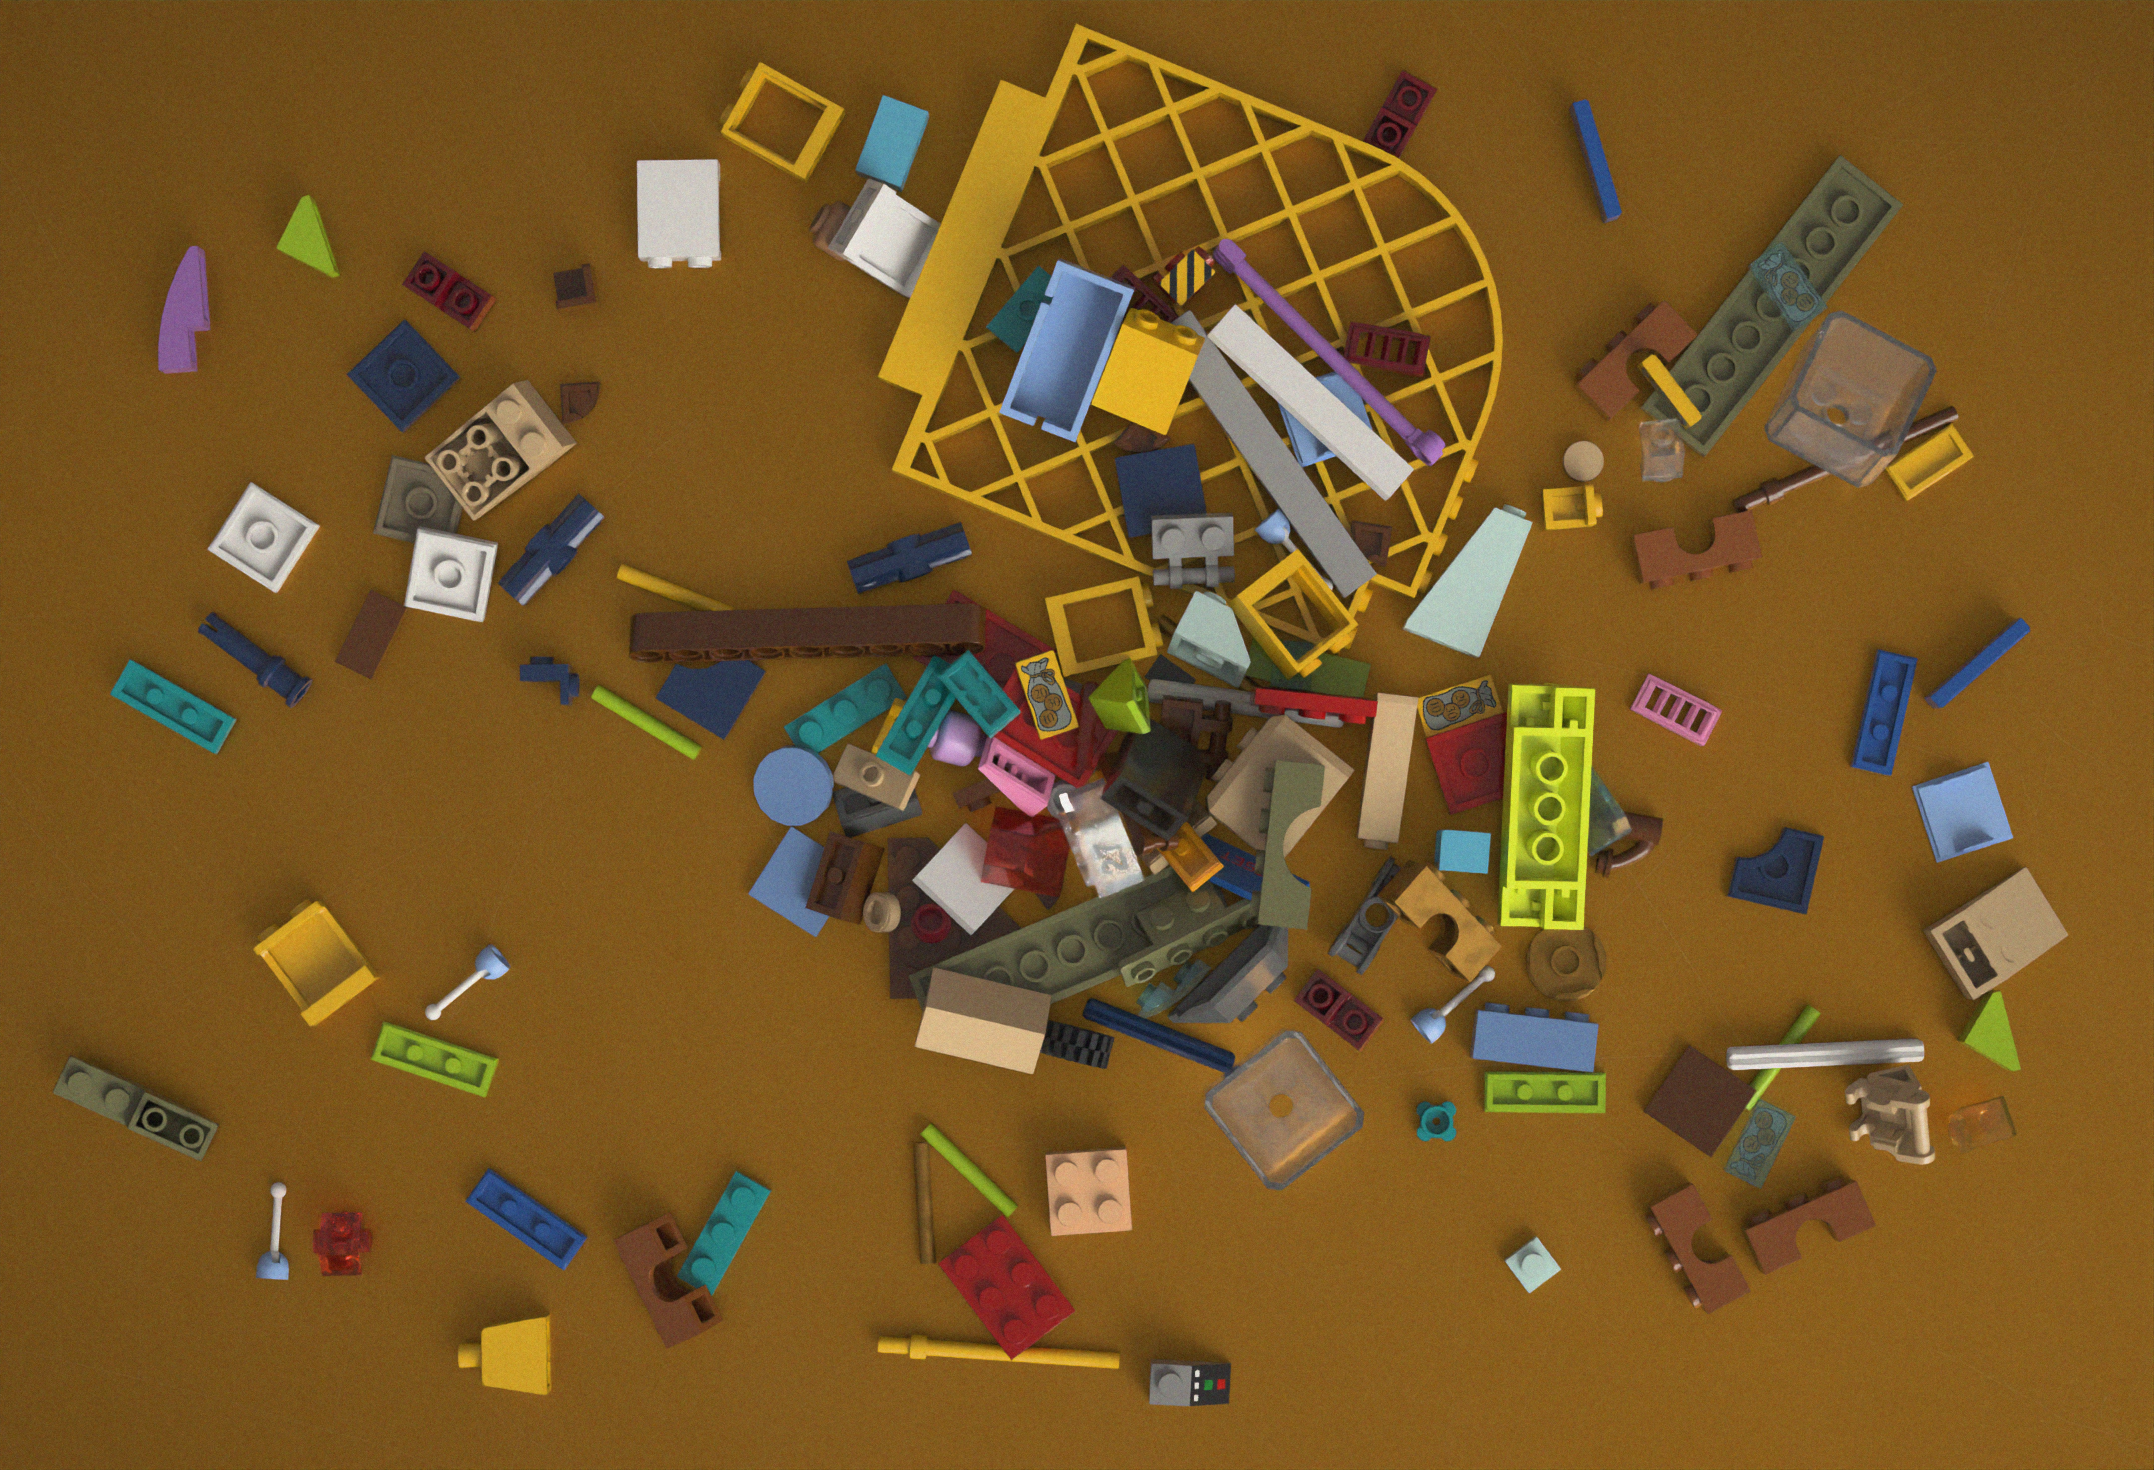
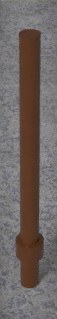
[1732,406,1959,513]

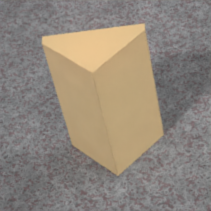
[914,967,1051,1074]

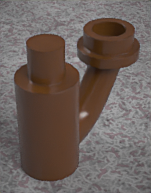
[1595,809,1663,878]

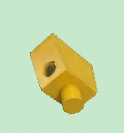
[458,1314,551,1395]

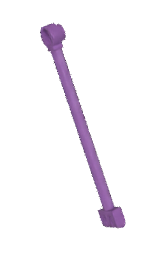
[1213,239,1446,466]

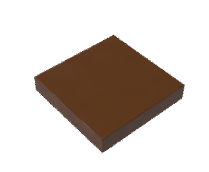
[1644,1045,1757,1158]

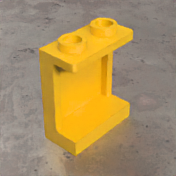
[1091,308,1205,435]
[253,899,380,1027]

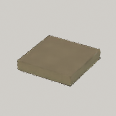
[373,455,463,543]

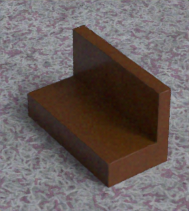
[805,831,885,925]

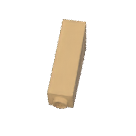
[1356,693,1418,850]

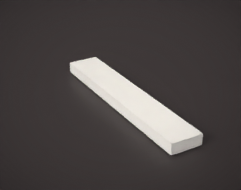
[1207,304,1414,501]

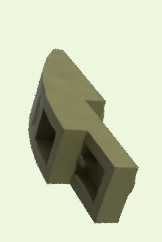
[53,1054,219,1161]

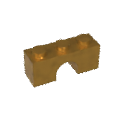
[1377,860,1502,982]

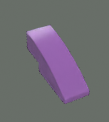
[158,246,211,374]

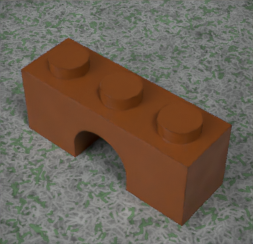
[1574,300,1698,421]
[1629,510,1762,590]
[1740,1176,1876,1275]
[1645,1181,1751,1314]
[613,1212,723,1349]

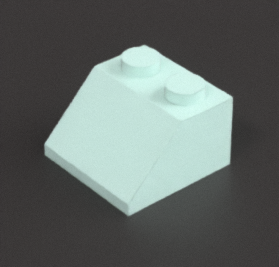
[1167,591,1251,688]

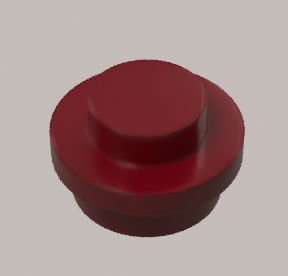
[911,903,951,943]

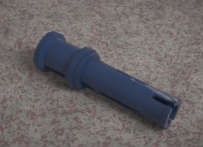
[198,612,313,708]

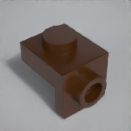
[953,755,1001,813]

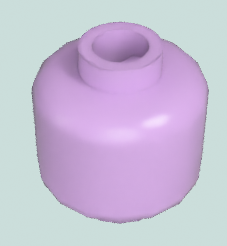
[928,709,987,767]

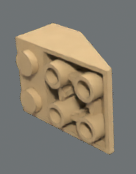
[425,380,577,521]
[1923,867,2068,1000]

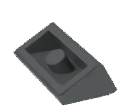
[832,788,922,838]

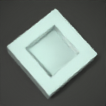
[1504,1236,1561,1293]

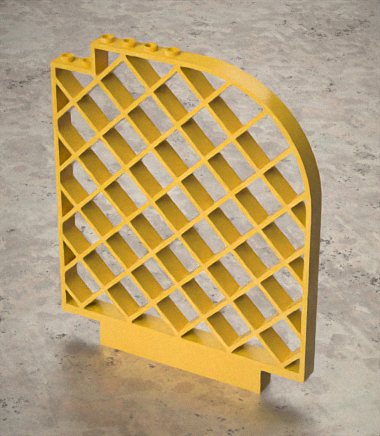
[878,24,1503,655]

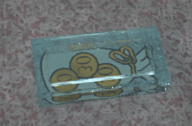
[1747,242,1828,332]
[1723,1099,1796,1189]

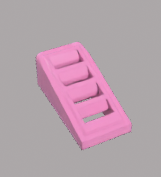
[1630,674,1722,746]
[978,737,1055,817]

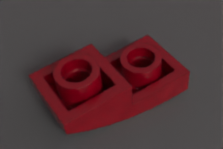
[1363,70,1438,159]
[402,251,497,332]
[1294,969,1385,1052]

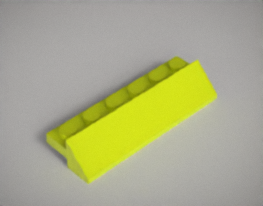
[1497,683,1595,930]

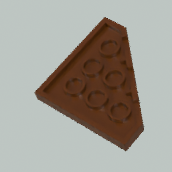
[888,837,1022,999]

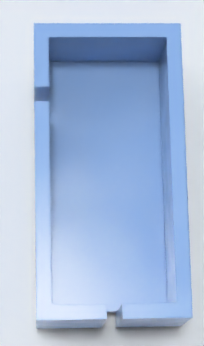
[999,258,1135,442]

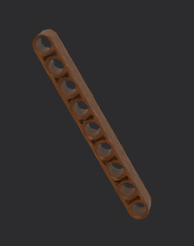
[629,604,986,663]

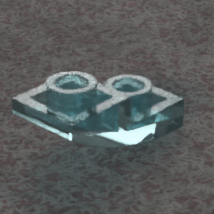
[1136,958,1211,1019]

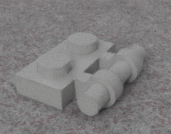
[1151,512,1235,589]

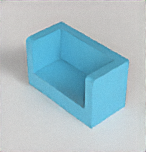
[855,95,930,192]
[1434,830,1491,874]

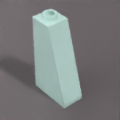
[1402,504,1533,659]

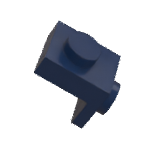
[520,657,580,706]

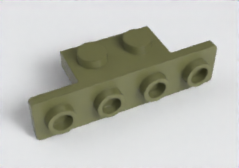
[1118,880,1259,987]

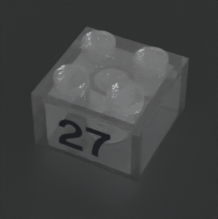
[1057,778,1145,898]

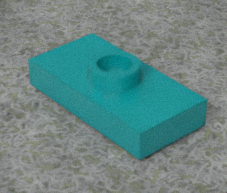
[986,265,1053,354]
[938,650,1021,738]

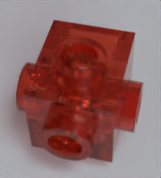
[313,1212,373,1276]

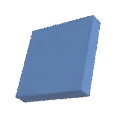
[748,826,830,937]

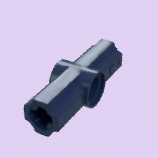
[498,494,605,606]
[847,522,972,594]

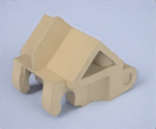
[1845,1065,1935,1165]

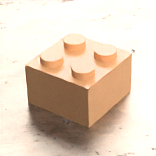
[1046,1146,1132,1236]

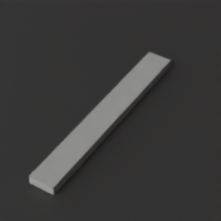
[1171,310,1377,598]

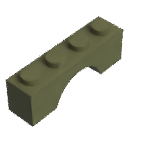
[1250,760,1325,930]

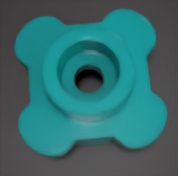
[1416,1101,1456,1141]

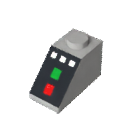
[1149,1359,1231,1406]

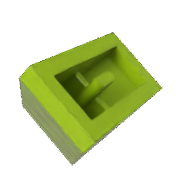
[276,195,340,278]
[1088,658,1151,734]
[1957,990,2021,1071]

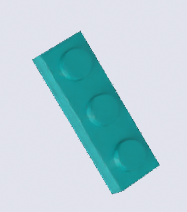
[876,655,956,776]
[110,659,237,754]
[784,663,907,753]
[676,1171,772,1296]

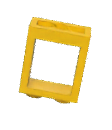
[719,62,846,184]
[1228,549,1358,680]
[1045,576,1163,678]

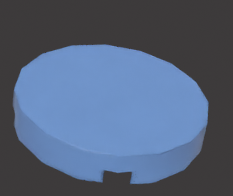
[753,745,834,826]

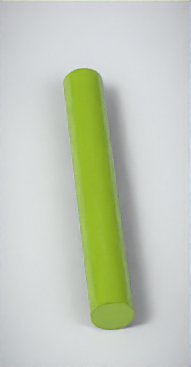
[591,685,702,760]
[1746,1005,1821,1111]
[920,1123,1018,1217]

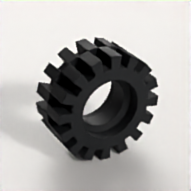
[1040,1020,1114,1069]

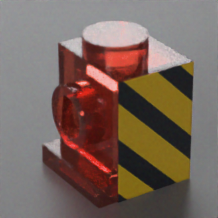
[1152,246,1216,310]

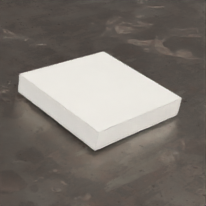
[207,482,320,593]
[404,526,498,622]
[912,823,1024,935]

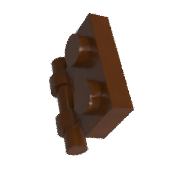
[1154,695,1233,781]

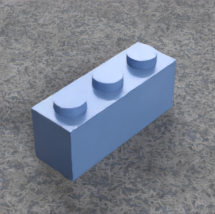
[1470,1002,1599,1072]

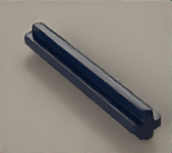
[1083,998,1235,1073]

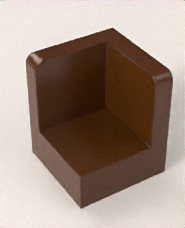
[553,263,601,314]

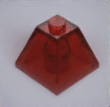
[981,806,1075,897]

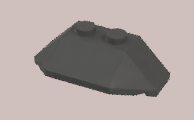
[1167,924,1288,1023]

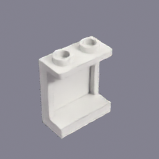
[637,159,721,268]
[828,179,941,299]

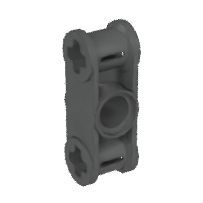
[1327,856,1401,975]

